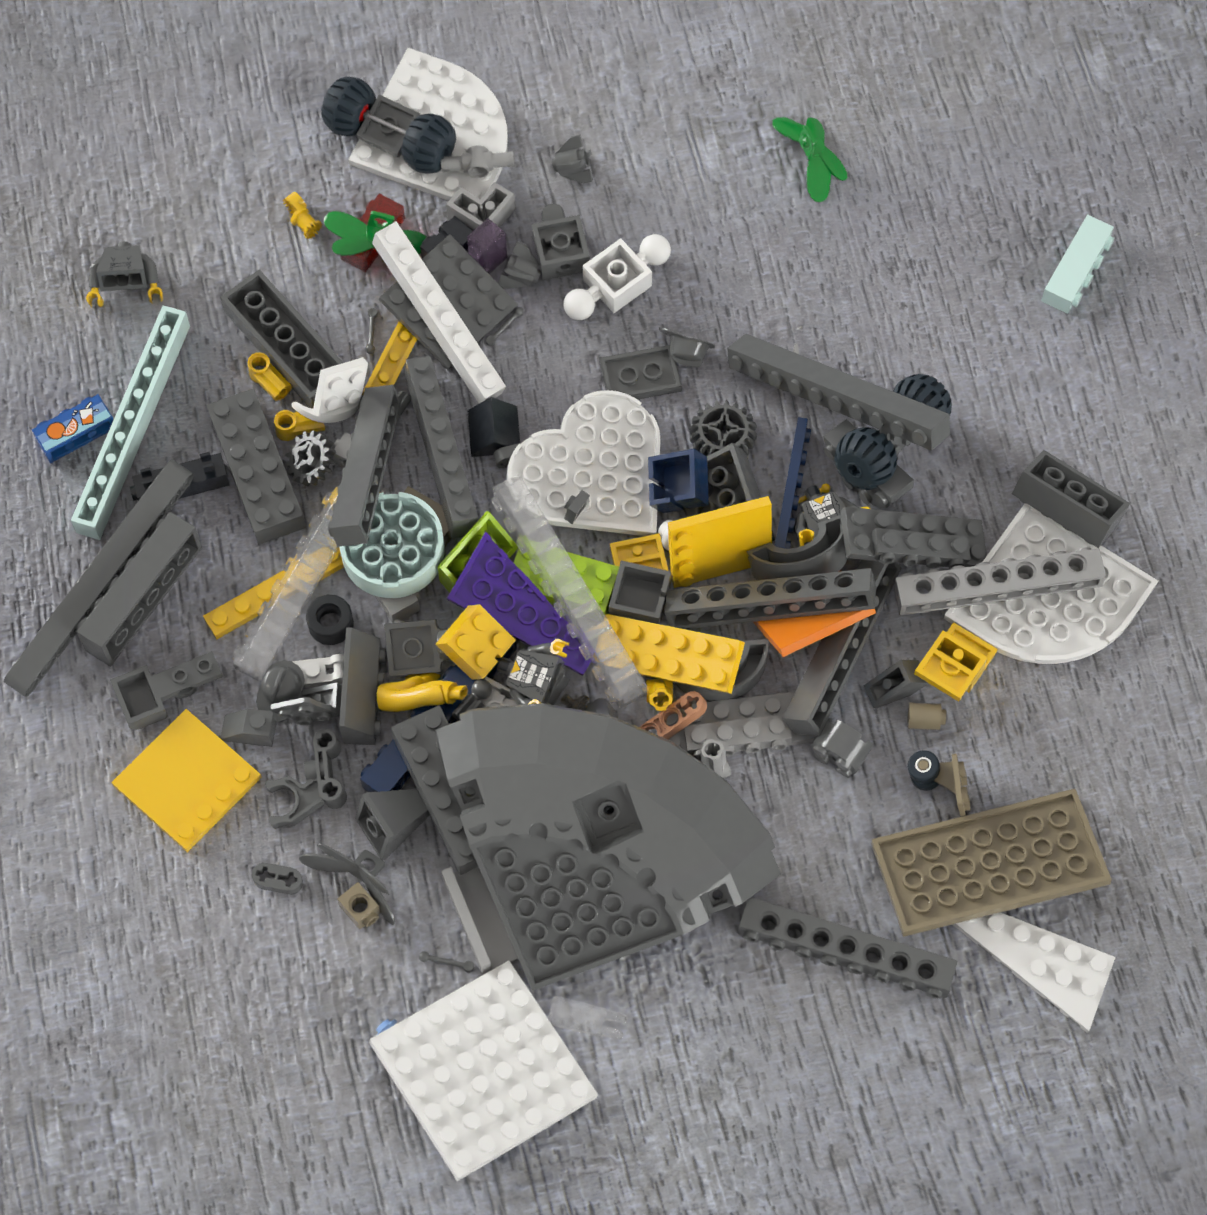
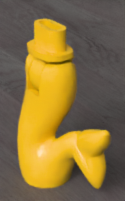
[377,672,468,712]

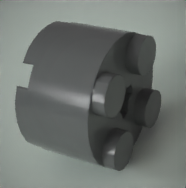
[811,718,873,778]

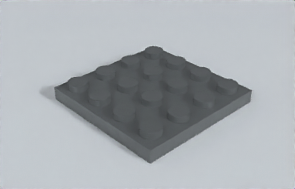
[379,234,518,371]

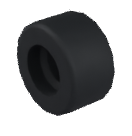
[306,594,354,645]

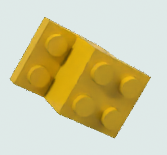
[914,622,998,702]

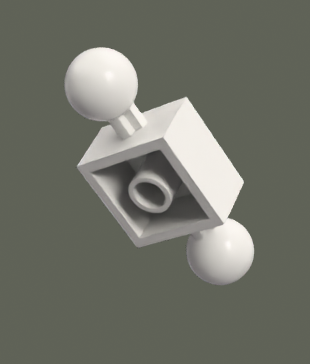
[563,234,671,320]

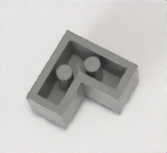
[446,182,515,244]

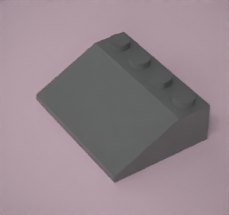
[679,443,776,541]

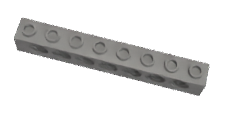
[894,547,1106,616]

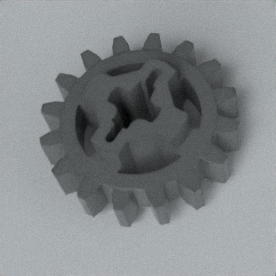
[285,430,336,486]

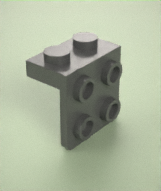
[270,683,342,725]

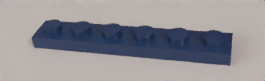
[775,417,812,549]

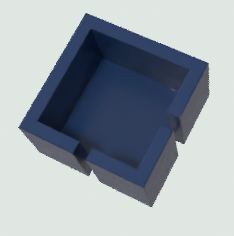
[648,449,709,513]

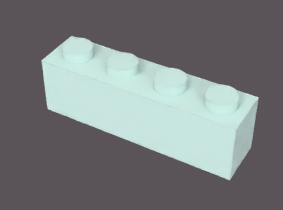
[1041,215,1114,314]

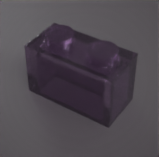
[467,218,507,274]

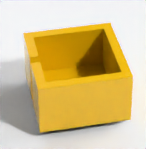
[435,604,516,680]

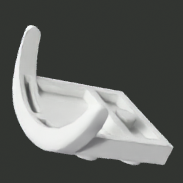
[292,357,368,423]

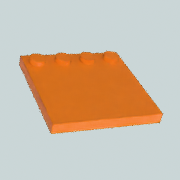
[753,570,876,657]

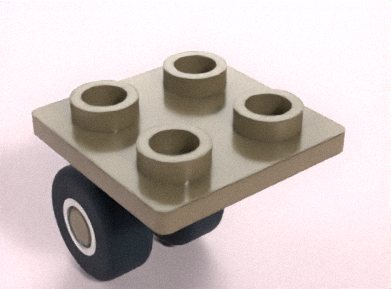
[908,750,971,817]

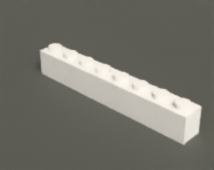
[372,222,506,403]

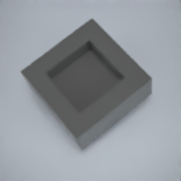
[564,490,590,524]

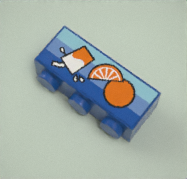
[32,394,114,463]

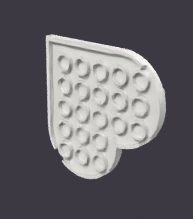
[507,390,660,536]

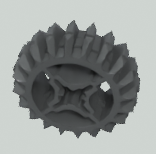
[689,400,757,464]

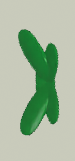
[772,117,848,202]
[324,211,426,256]

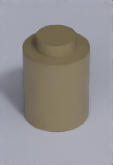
[907,703,946,730]

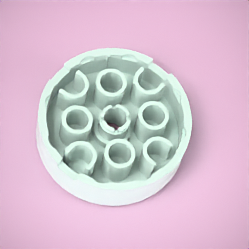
[340,492,445,598]

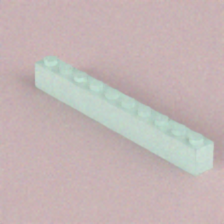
[71,305,190,540]

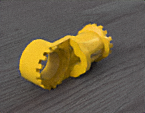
[283,192,323,239]

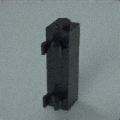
[130,452,230,501]

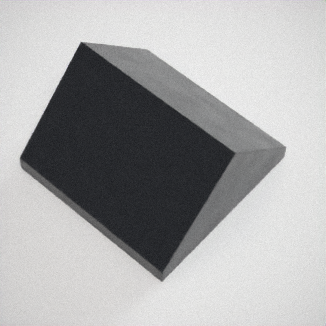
[468,397,520,457]

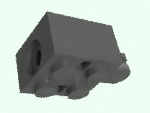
[532,204,590,281]

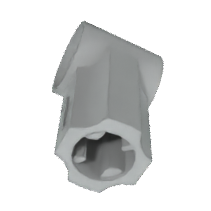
[700,739,731,778]

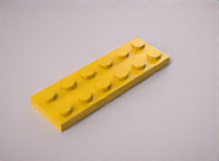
[592,614,745,694]

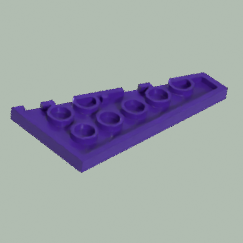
[447,532,596,676]

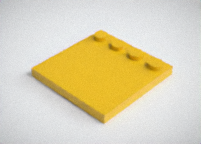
[668,496,772,588]
[111,709,262,852]

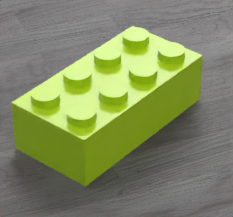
[514,539,619,624]

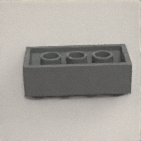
[339,628,386,745]

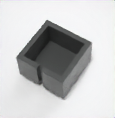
[609,560,671,624]

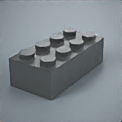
[1012,450,1130,548]

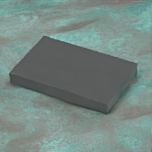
[599,345,682,400]

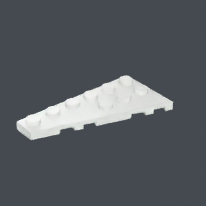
[952,912,1115,1034]

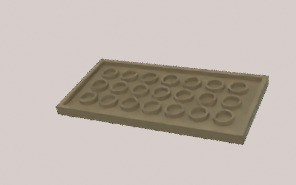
[871,789,1112,937]

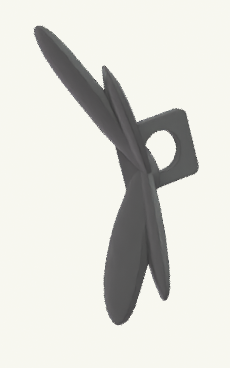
[299,844,395,925]

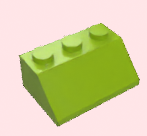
[437,511,519,593]

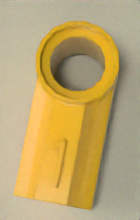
[248,352,292,401]
[274,410,325,441]
[646,679,673,711]

